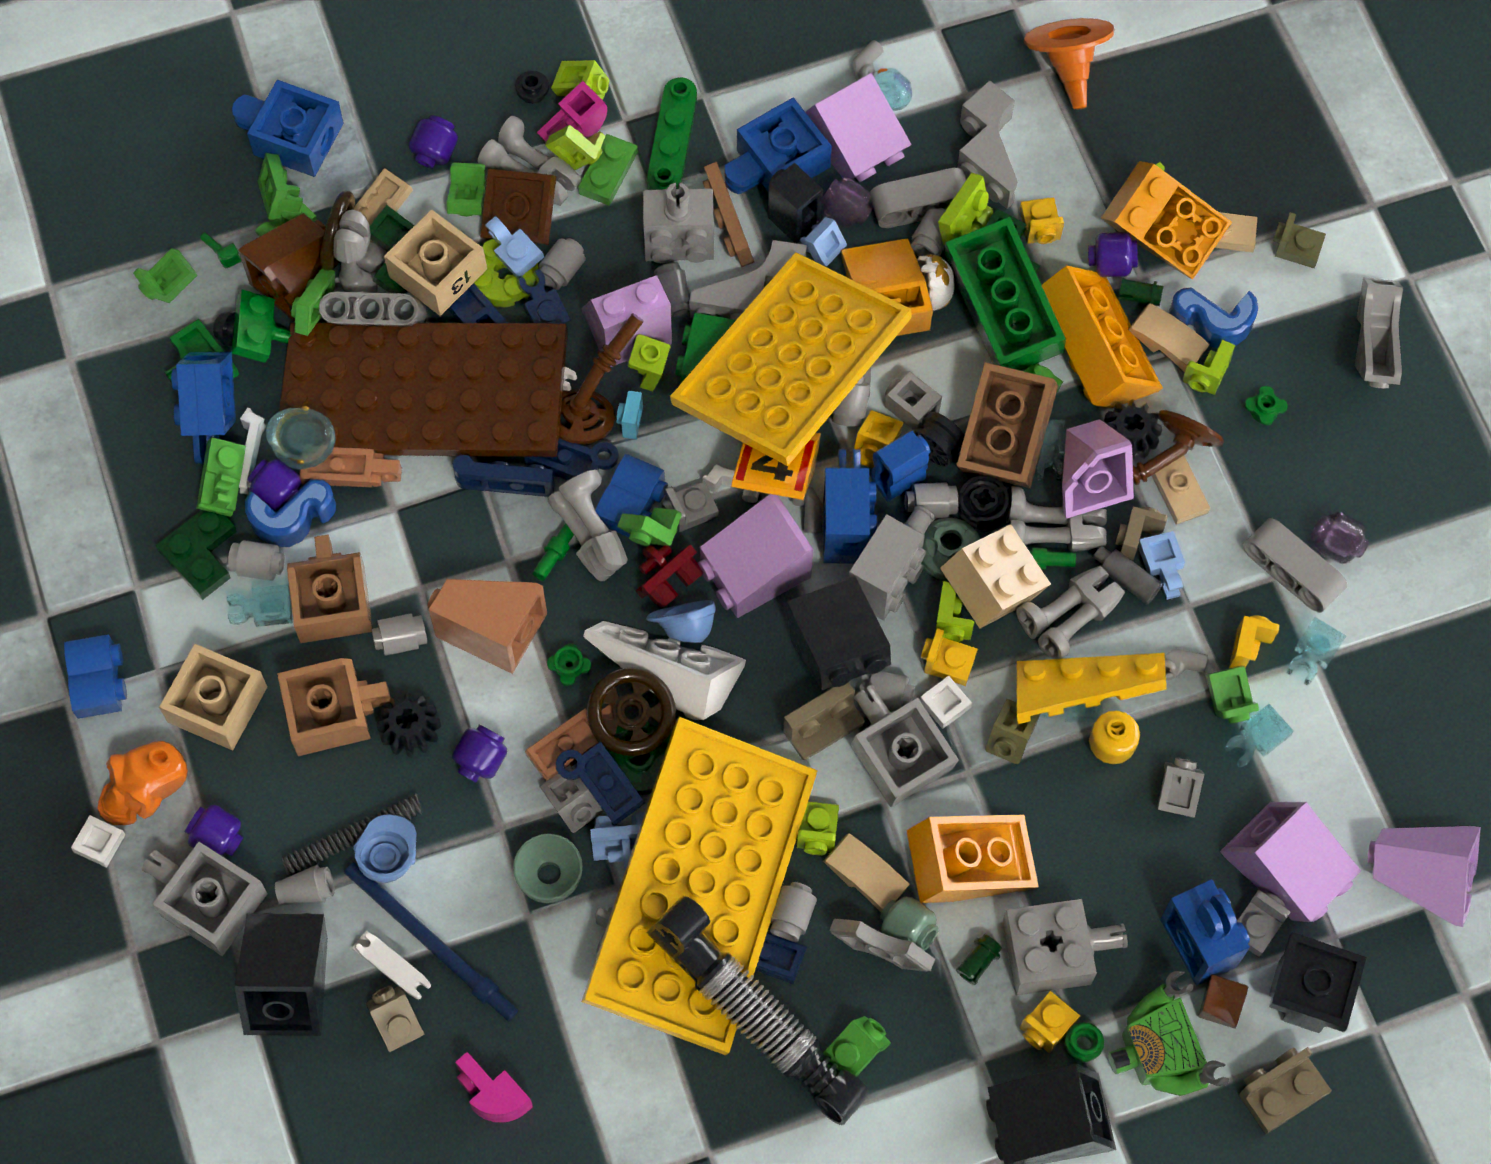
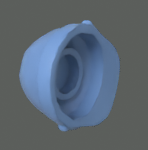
[646,600,716,643]
[353,814,417,883]

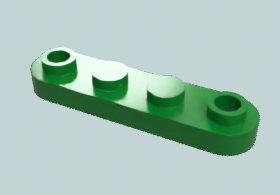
[647,77,697,190]

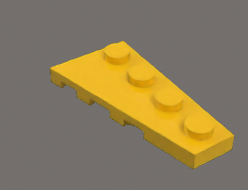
[1017,653,1167,724]

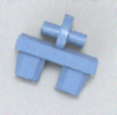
[590,812,645,871]

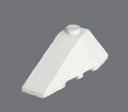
[583,621,746,720]

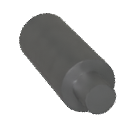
[1093,546,1163,604]

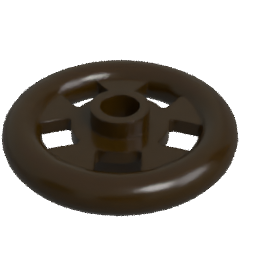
[320,190,355,271]
[587,668,676,756]

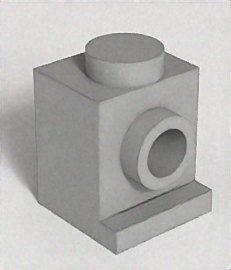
[885,371,942,431]

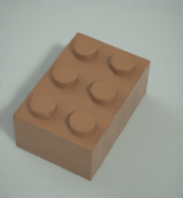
[957,362,1058,489]

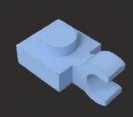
[485,216,544,279]
[1138,531,1185,600]

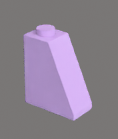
[1062,419,1134,519]
[1368,826,1481,927]

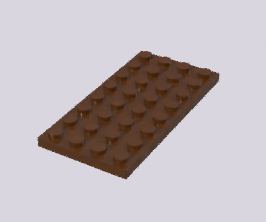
[274,323,568,457]

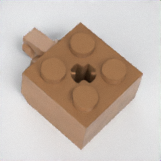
[287,534,373,643]
[277,658,391,756]

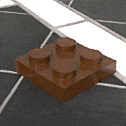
[480,169,556,245]

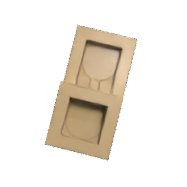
[1128,303,1210,372]
[823,833,910,913]

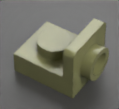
[1273,212,1326,269]
[985,699,1040,764]

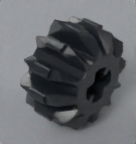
[1104,399,1162,460]
[377,692,441,758]

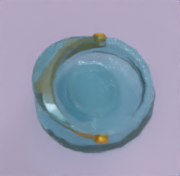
[266,406,336,469]

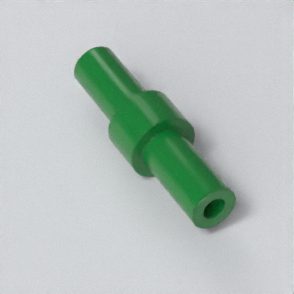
[533,523,574,581]
[1029,548,1076,570]

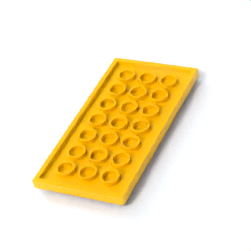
[581,717,818,1055]

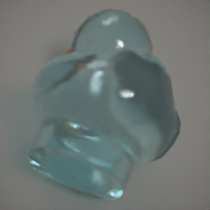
[875,68,912,111]

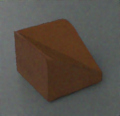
[1198,975,1249,1029]

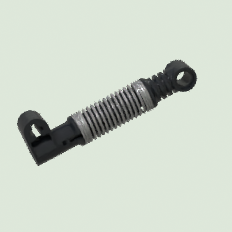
[646,896,869,1125]

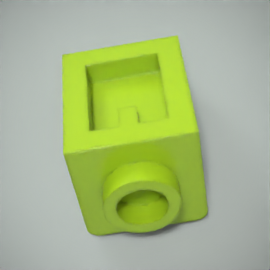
[551,60,610,100]
[545,125,605,170]
[628,334,671,392]
[1183,340,1235,395]
[935,581,974,642]
[797,801,839,855]

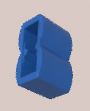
[871,430,931,502]
[595,454,668,537]
[64,634,127,719]

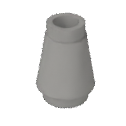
[275,865,334,904]

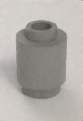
[911,208,946,256]
[539,238,586,290]
[832,376,870,427]
[904,482,958,519]
[228,540,285,581]
[371,613,427,656]
[859,671,914,712]
[770,882,817,942]

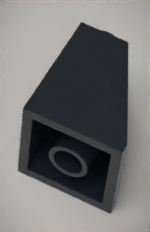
[787,576,891,690]
[234,913,328,1036]
[986,1063,1117,1164]

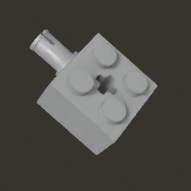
[643,183,714,263]
[849,506,935,621]
[851,685,959,807]
[142,842,268,956]
[1002,899,1128,995]

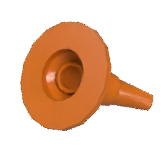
[1024,18,1115,110]

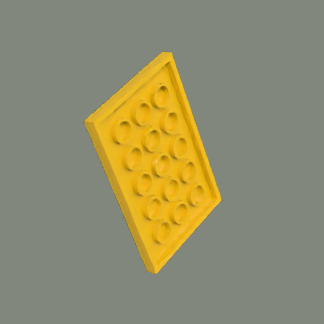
[670,252,912,466]

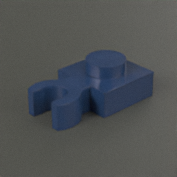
[517,269,571,324]

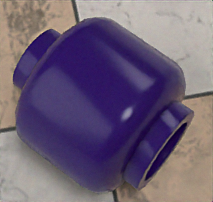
[409,115,458,169]
[1088,232,1138,277]
[247,459,301,512]
[452,724,508,783]
[184,805,244,857]

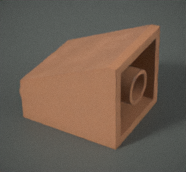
[428,579,547,674]

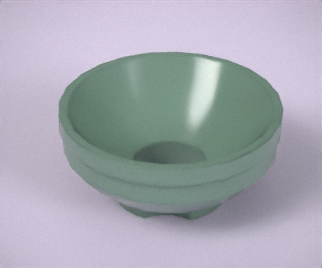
[921,517,980,581]
[513,834,583,903]

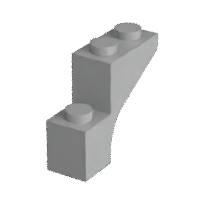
[957,81,1017,209]
[689,240,807,320]
[1354,277,1403,388]

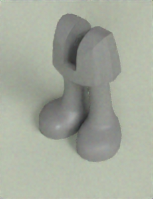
[478,116,582,206]
[334,210,386,293]
[548,470,628,581]
[1006,486,1107,552]
[1017,565,1125,659]

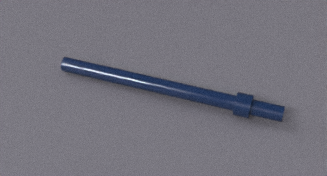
[344,862,519,1022]

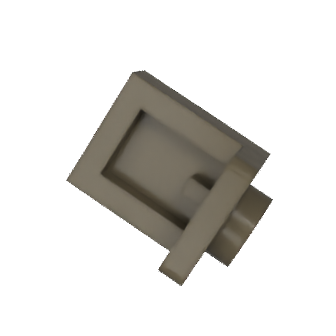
[1115,506,1168,561]
[366,986,425,1052]

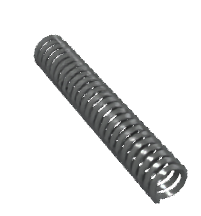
[282,793,422,876]

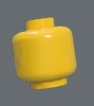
[1089,710,1140,765]

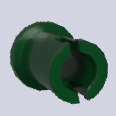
[1118,278,1164,307]
[956,934,1002,985]

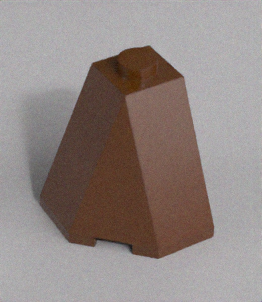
[238,213,326,322]

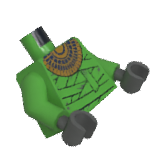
[1108,971,1229,1096]

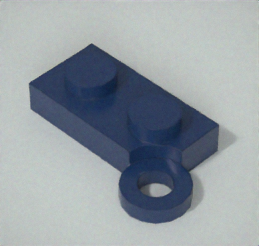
[525,438,619,481]
[556,742,646,825]

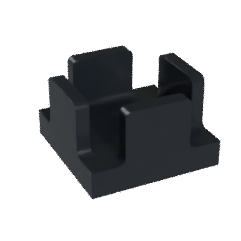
[1269,932,1367,1033]

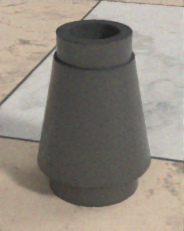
[653,263,690,317]

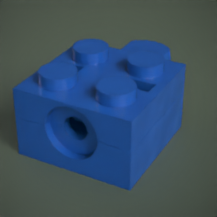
[232,80,344,177]
[725,97,832,194]
[171,352,236,464]
[823,449,877,564]
[1160,879,1250,986]

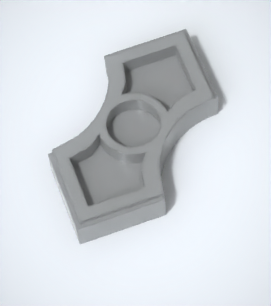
[829,919,935,972]

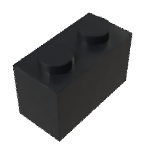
[768,163,823,244]

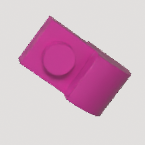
[537,81,607,143]
[455,1052,533,1122]

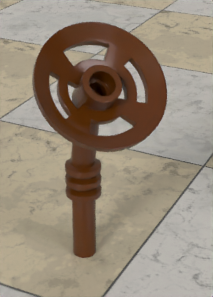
[559,313,644,444]
[1133,410,1224,485]

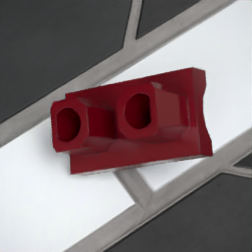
[635,544,703,608]

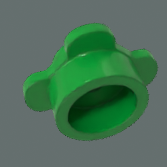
[1245,386,1288,425]
[547,643,591,686]

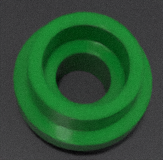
[1065,1022,1104,1062]

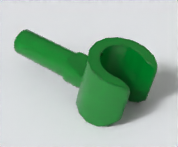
[200,233,242,268]

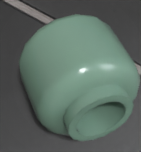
[880,897,939,951]

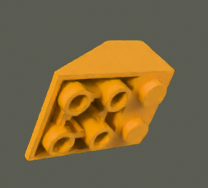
[1101,161,1232,279]
[841,238,933,336]

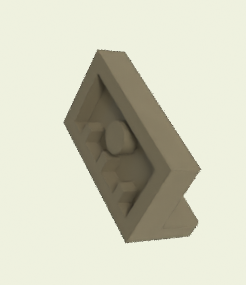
[783,682,864,760]
[1239,1047,1332,1134]

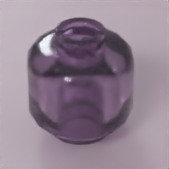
[822,177,873,229]
[1311,511,1369,564]

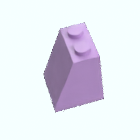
[806,73,912,183]
[581,275,672,367]
[698,494,813,618]
[1220,802,1361,922]

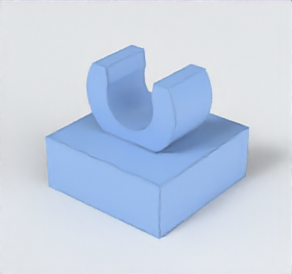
[800,217,847,267]

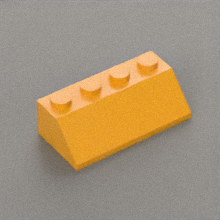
[1042,265,1163,408]

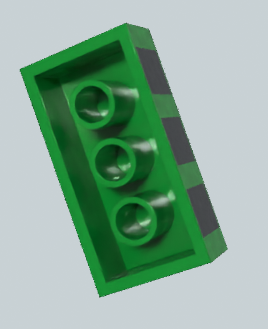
[945,217,1066,371]

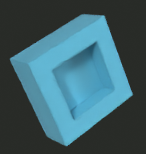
[616,391,643,440]

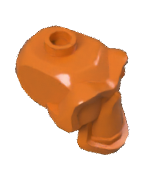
[98,741,188,825]

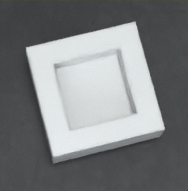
[920,676,972,729]
[71,815,125,868]

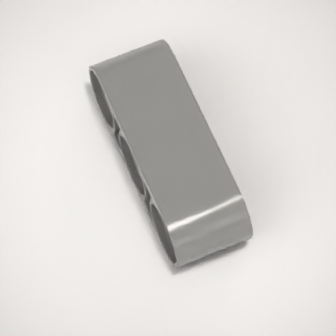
[869,168,966,228]
[319,292,426,327]
[1243,518,1347,613]

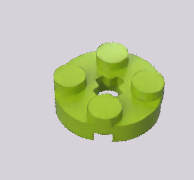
[474,239,539,307]

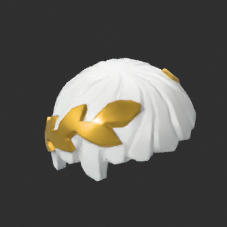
[917,254,954,311]

